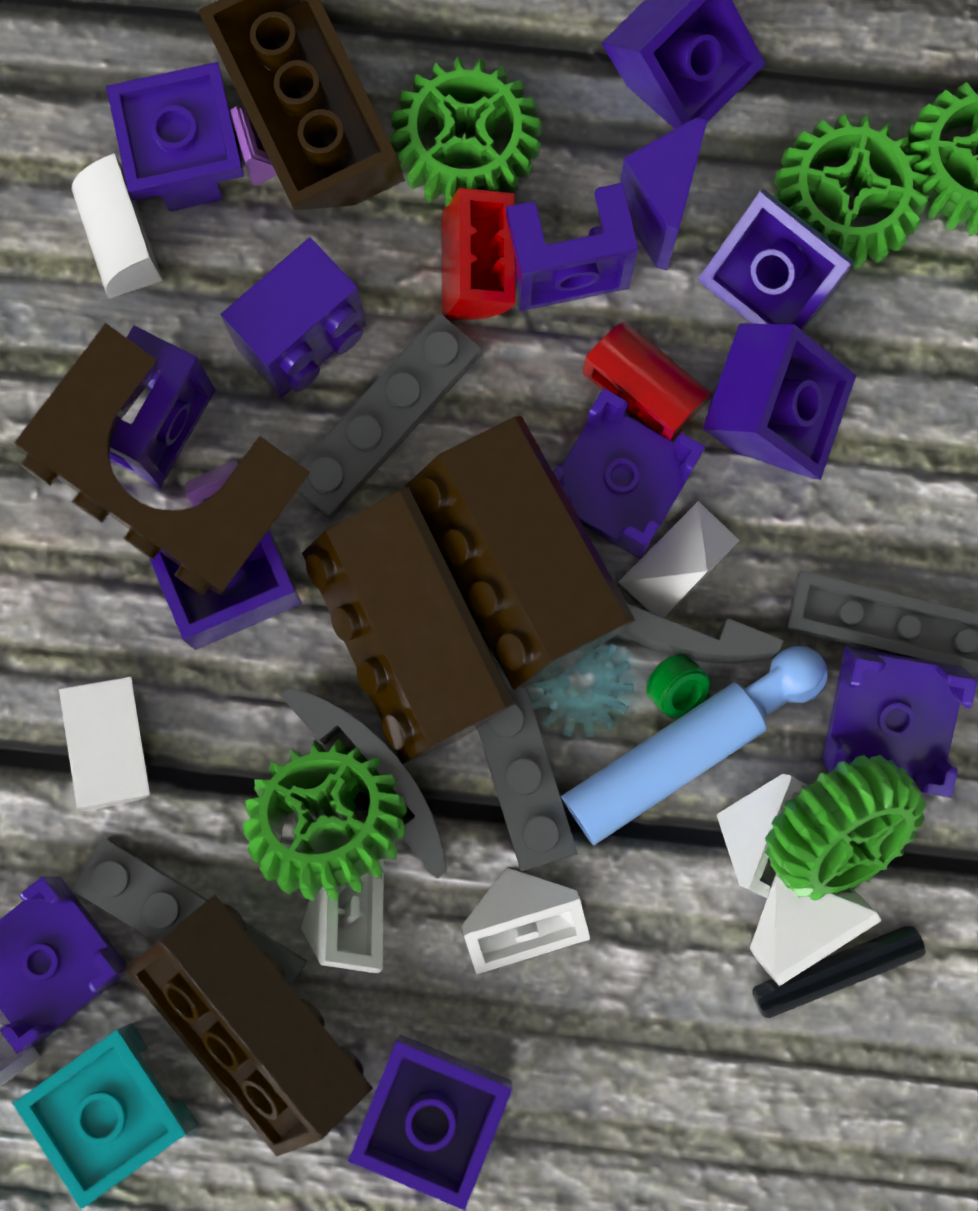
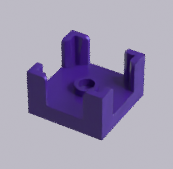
[506,182,638,312]
[110,325,216,488]
[553,388,706,559]
[822,646,978,798]
[0,876,128,1054]

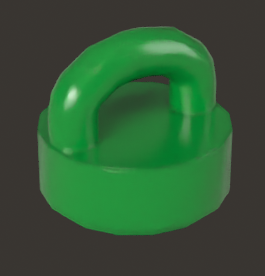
[646,654,710,718]

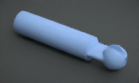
[561,646,827,846]

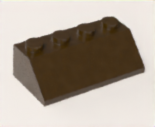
[198,0,405,211]
[404,416,636,690]
[302,487,515,764]
[124,895,373,1156]

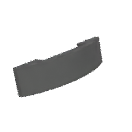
[609,571,784,663]
[281,687,447,879]

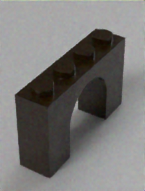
[14,323,310,596]

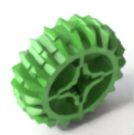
[390,57,541,207]
[904,82,978,237]
[773,113,928,269]
[242,739,407,902]
[765,755,926,901]

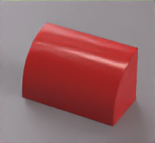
[441,188,516,321]
[583,321,713,441]

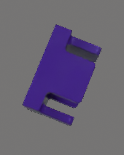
[106,62,244,211]

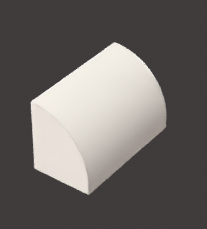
[72,153,163,299]
[59,677,150,811]

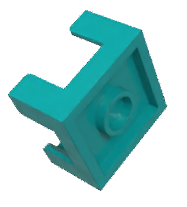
[12,1023,198,1210]

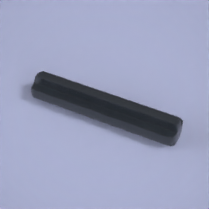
[752,926,926,1018]

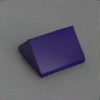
[620,118,708,270]
[697,189,854,330]

